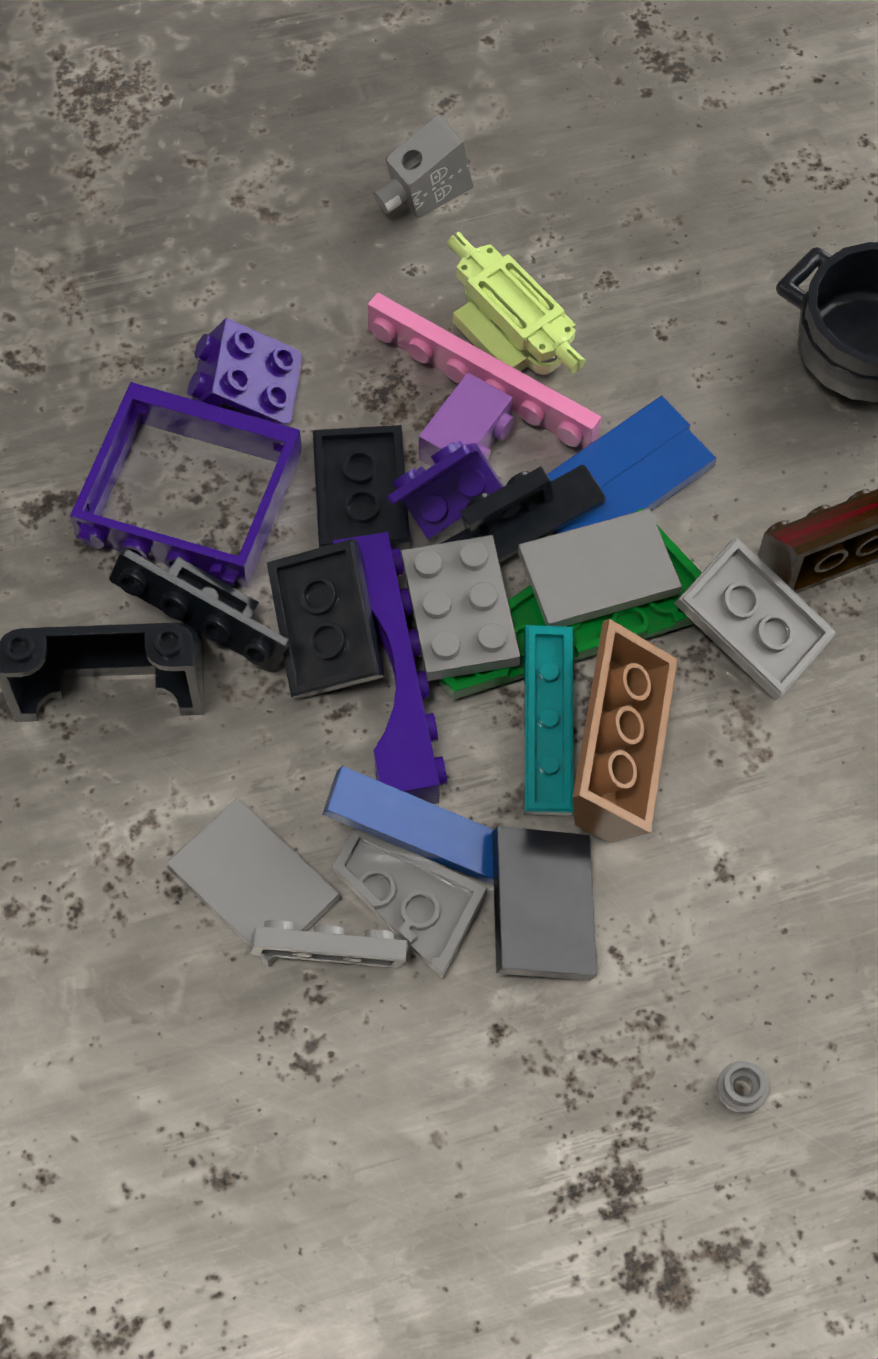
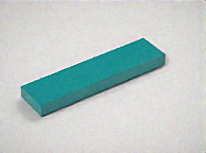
[523,625,573,816]

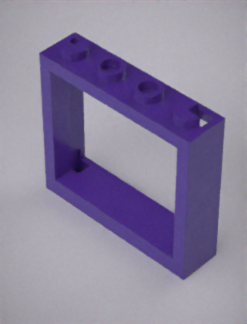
[70,382,302,588]

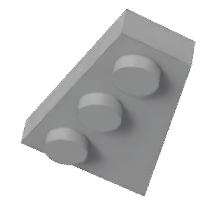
[332,828,487,979]

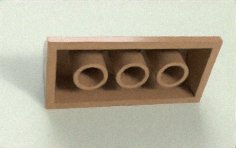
[573,619,678,843]

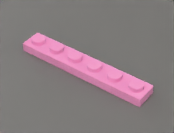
[368,292,602,450]

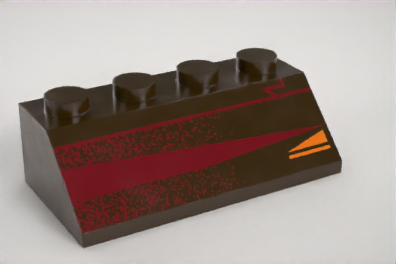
[758,489,878,594]

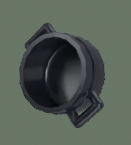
[776,242,878,402]

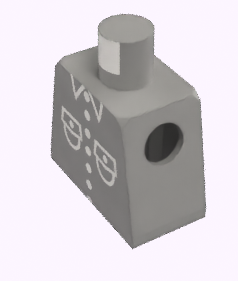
[373,114,473,217]

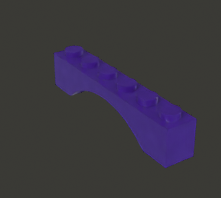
[333,532,447,804]

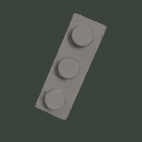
[250,920,407,968]

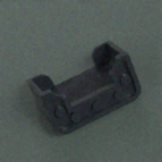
[0,623,204,722]

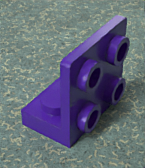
[387,441,504,539]

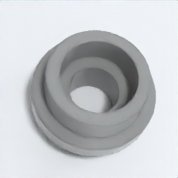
[717,1061,769,1113]

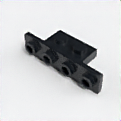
[440,465,606,563]
[109,549,290,672]

